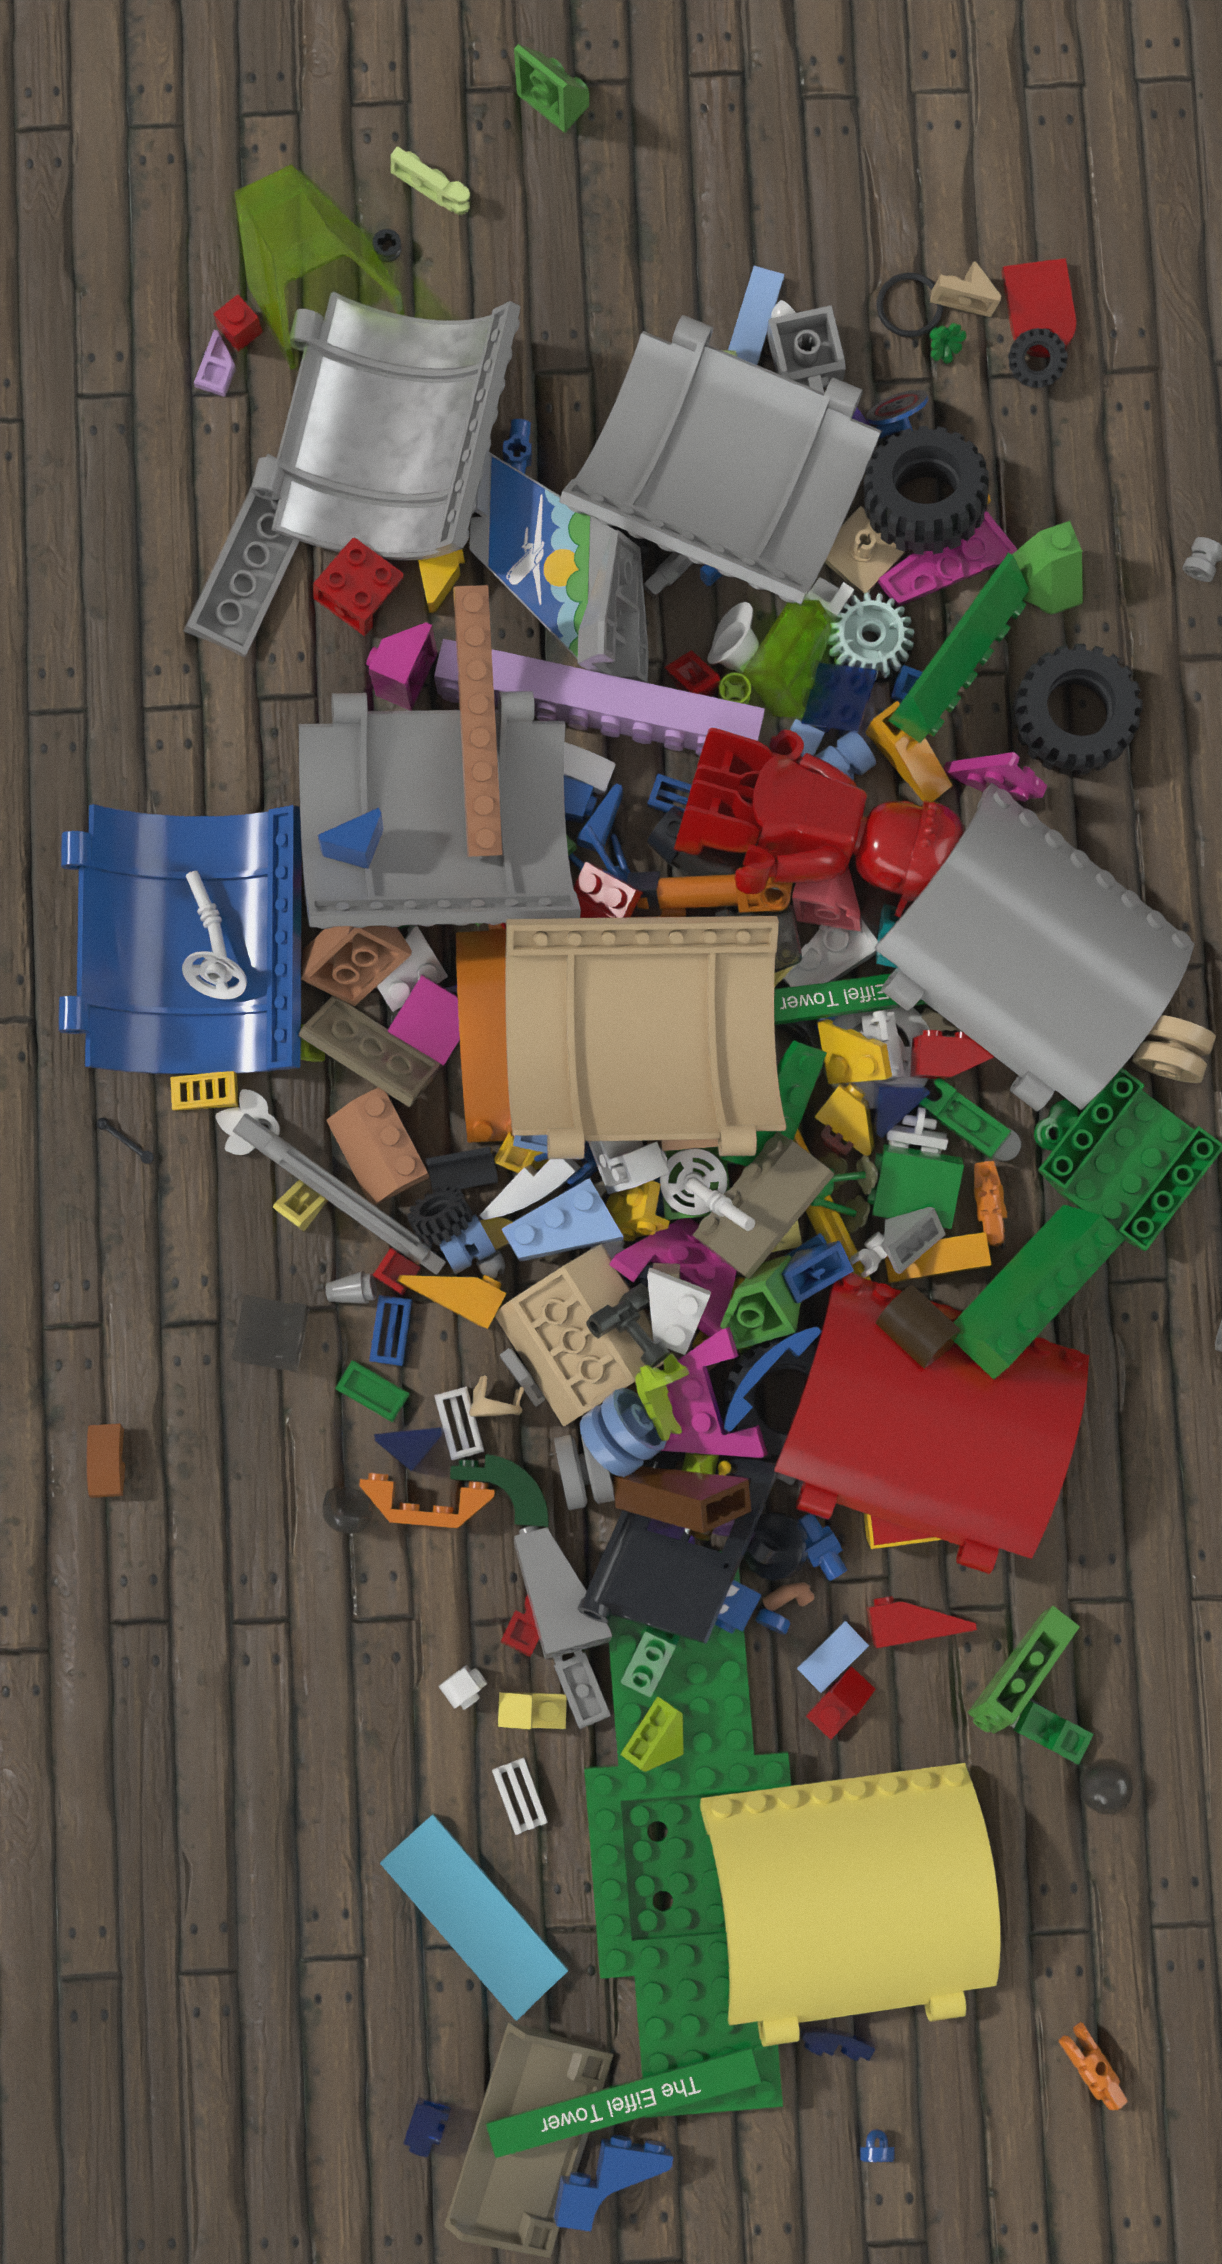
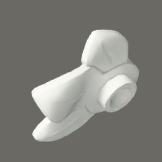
[216,1089,280,1155]

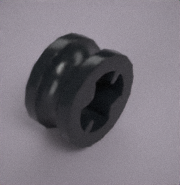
[373,229,402,262]

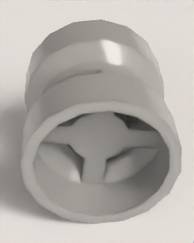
[1183,537,1222,582]

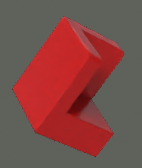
[373,1248,421,1296]

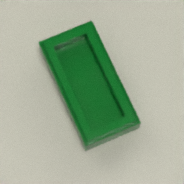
[335,1360,410,1423]

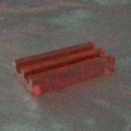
[819,1124,854,1158]

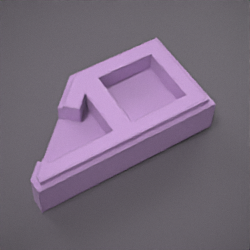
[194,330,236,397]

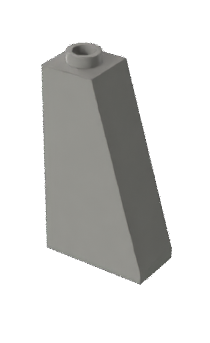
[514,1526,612,1659]

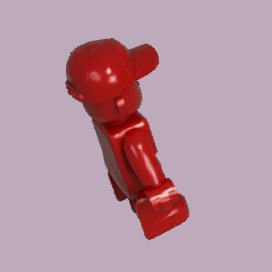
[673,728,966,918]

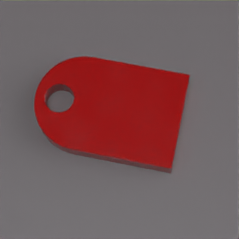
[1001,258,1076,358]

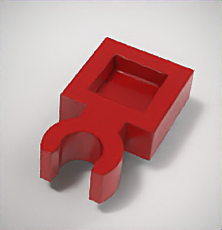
[500,1595,539,1657]

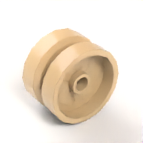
[1132,1015,1216,1083]

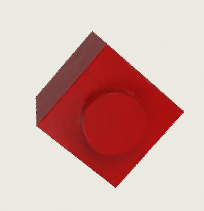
[213,294,263,352]

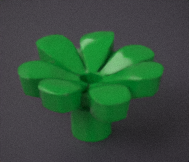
[930,323,967,364]

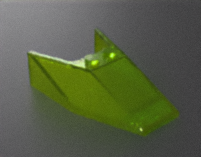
[234,164,405,370]

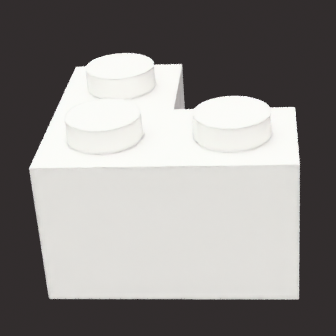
[588,1140,669,1194]

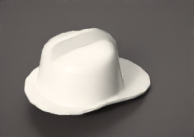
[707,602,759,674]

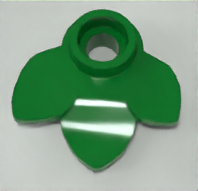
[1034,1099,1078,1151]

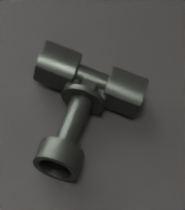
[586,1283,670,1368]

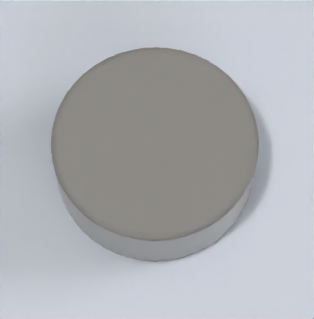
[993,1128,1021,1162]

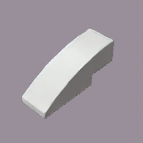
[480,1159,581,1220]

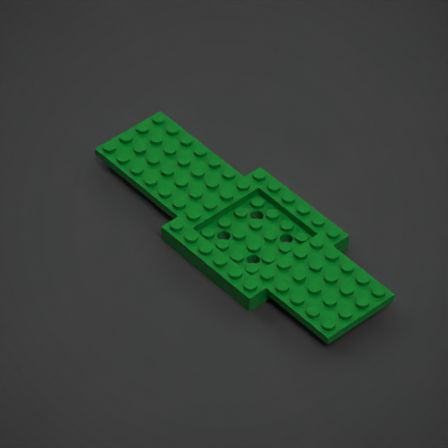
[584,1551,791,2118]

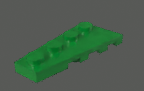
[719,1040,827,1167]

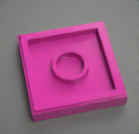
[387,974,460,1065]

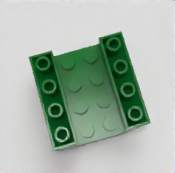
[1038,1068,1222,1252]

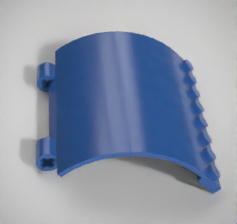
[58,804,302,1075]

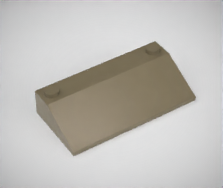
[444,2022,613,2258]

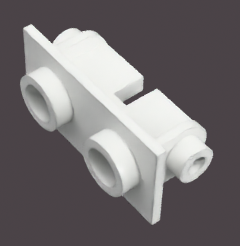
[861,1011,905,1082]

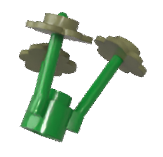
[810,1152,878,1233]

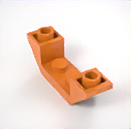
[359,1473,496,1528]

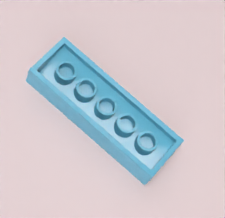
[380,1814,568,2021]

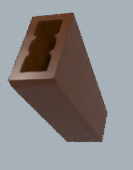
[613,1466,751,1533]

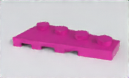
[877,511,1017,607]

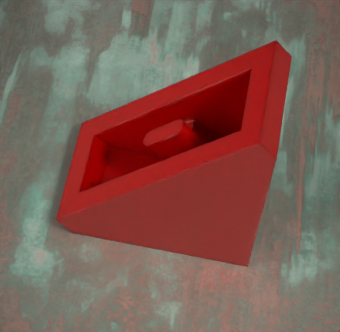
[664,650,720,697]

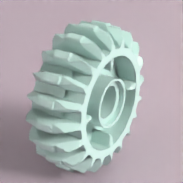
[826,592,914,681]

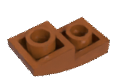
[87,1423,126,1498]

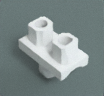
[886,1107,948,1154]

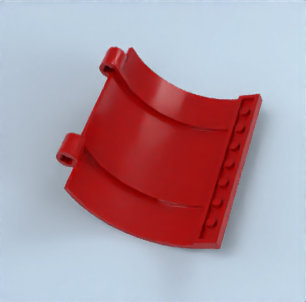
[774,1273,1089,1574]

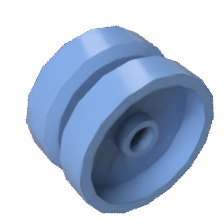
[580,1388,667,1477]

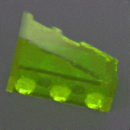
[743,600,834,718]

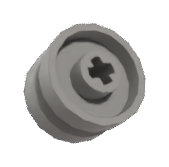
[554,1435,615,1510]

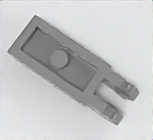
[553,1650,611,1729]

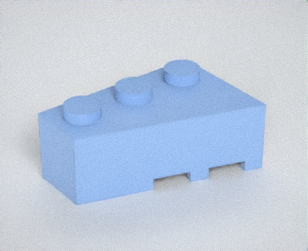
[502,1178,623,1261]

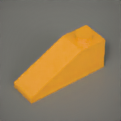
[397,1275,507,1329]

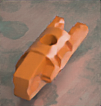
[973,1161,1008,1247]
[1058,2022,1128,2110]

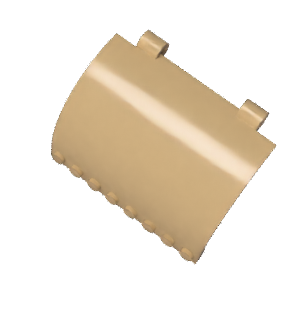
[505,916,786,1159]

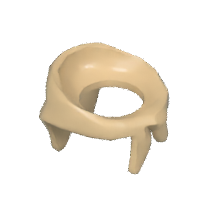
[469,1375,524,1417]

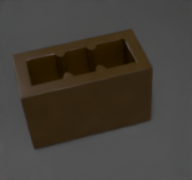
[876,1285,961,1369]

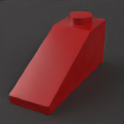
[866,1596,977,1648]

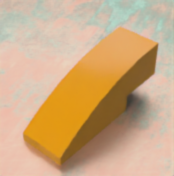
[884,1232,991,1283]

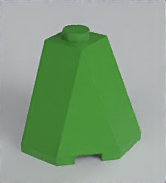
[1012,521,1083,615]
[720,1255,801,1349]

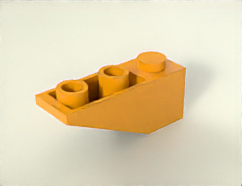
[865,701,953,802]

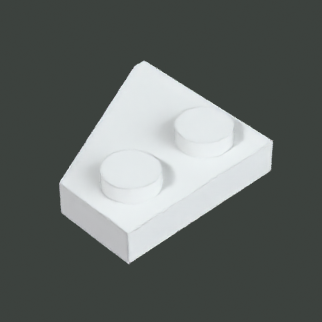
[377,925,448,1012]
[647,1268,711,1355]

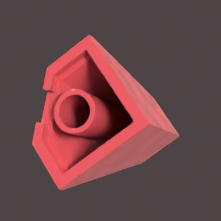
[792,866,862,931]

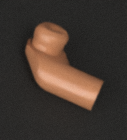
[762,1582,815,1611]

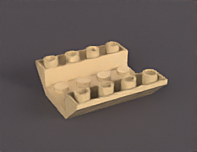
[495,1244,671,1427]

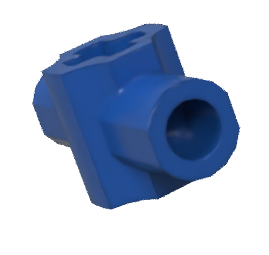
[503,419,532,474]
[798,1513,848,1581]

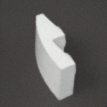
[564,742,616,795]

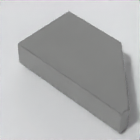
[500,1348,545,1407]

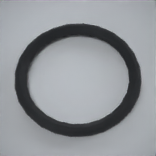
[876,272,943,337]

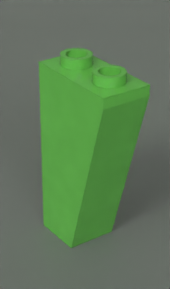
[967,1606,1080,1734]

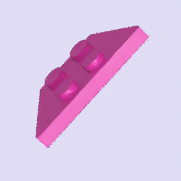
[943,752,1047,802]

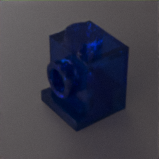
[403,2097,451,2157]

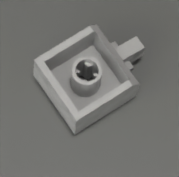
[767,306,845,393]

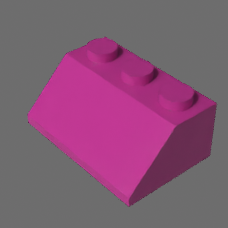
[366,623,438,711]

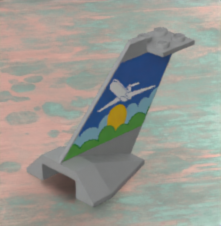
[469,451,648,683]

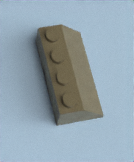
[693,1132,835,1279]

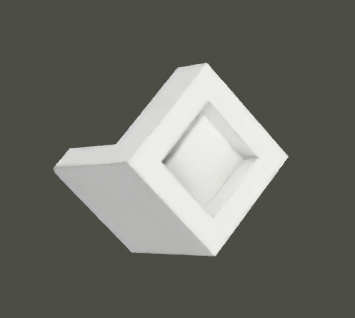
[802,578,854,623]

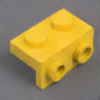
[606,1180,670,1241]

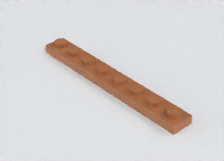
[453,585,502,857]

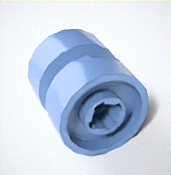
[815,730,876,780]
[439,1214,496,1274]

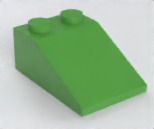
[514,44,589,133]

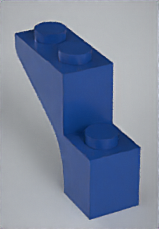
[554,2135,673,2232]

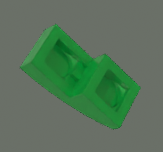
[1013,1700,1094,1765]

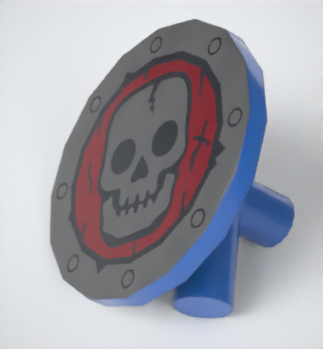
[867,390,929,438]

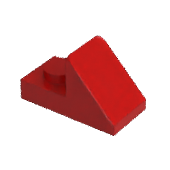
[805,1666,876,1740]

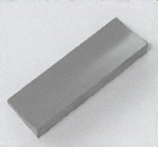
[183,454,299,657]

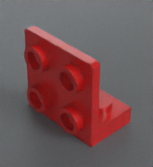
[313,538,403,637]

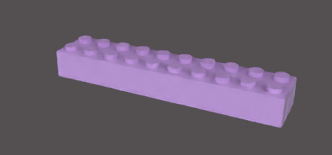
[434,639,765,756]

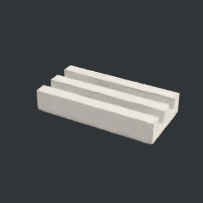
[434,1387,484,1460]
[492,1757,548,1835]

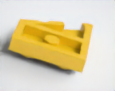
[817,1019,892,1084]

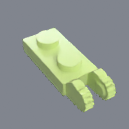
[391,146,470,215]

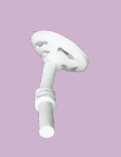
[182,871,247,999]
[660,1148,755,1231]

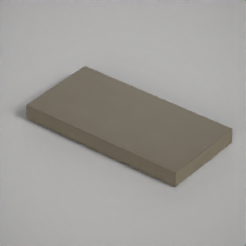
[298,995,443,1107]

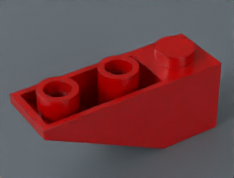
[910,1030,995,1080]

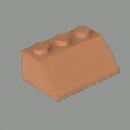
[301,925,412,1006]
[326,1087,430,1206]

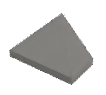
[884,1207,946,1274]

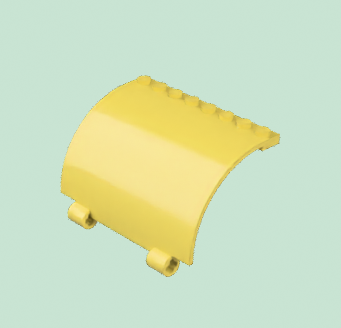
[700,1763,1000,2047]

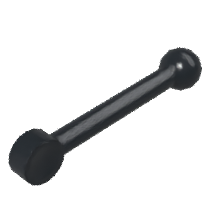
[97,1117,154,1164]

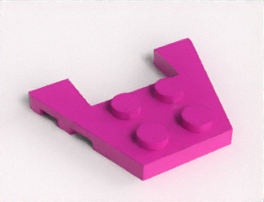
[609,1218,736,1337]
[661,1327,768,1458]

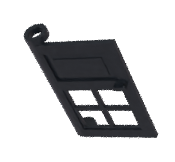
[577,1451,778,1644]

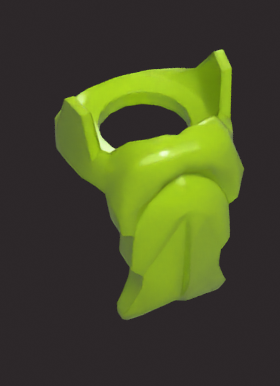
[635,1353,689,1442]

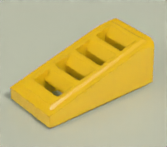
[170,1071,239,1111]

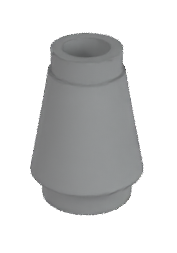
[326,1271,377,1304]

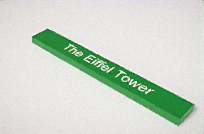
[774,974,927,1025]
[486,2047,762,2158]

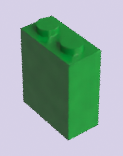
[867,1144,964,1229]

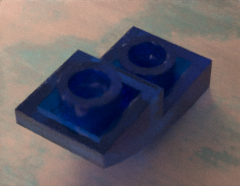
[800,2027,876,2061]

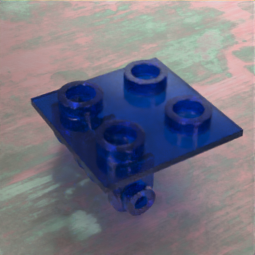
[801,663,877,733]

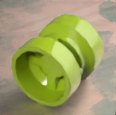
[718,672,752,705]

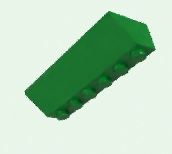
[888,553,1029,743]
[953,1204,1126,1379]

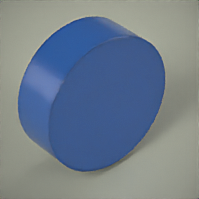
[755,1608,791,1635]

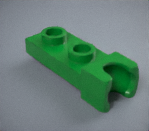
[918,1078,1011,1159]

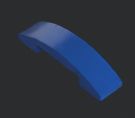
[724,1327,822,1433]

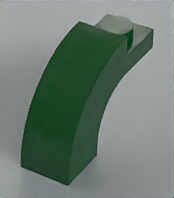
[450,1454,549,1527]

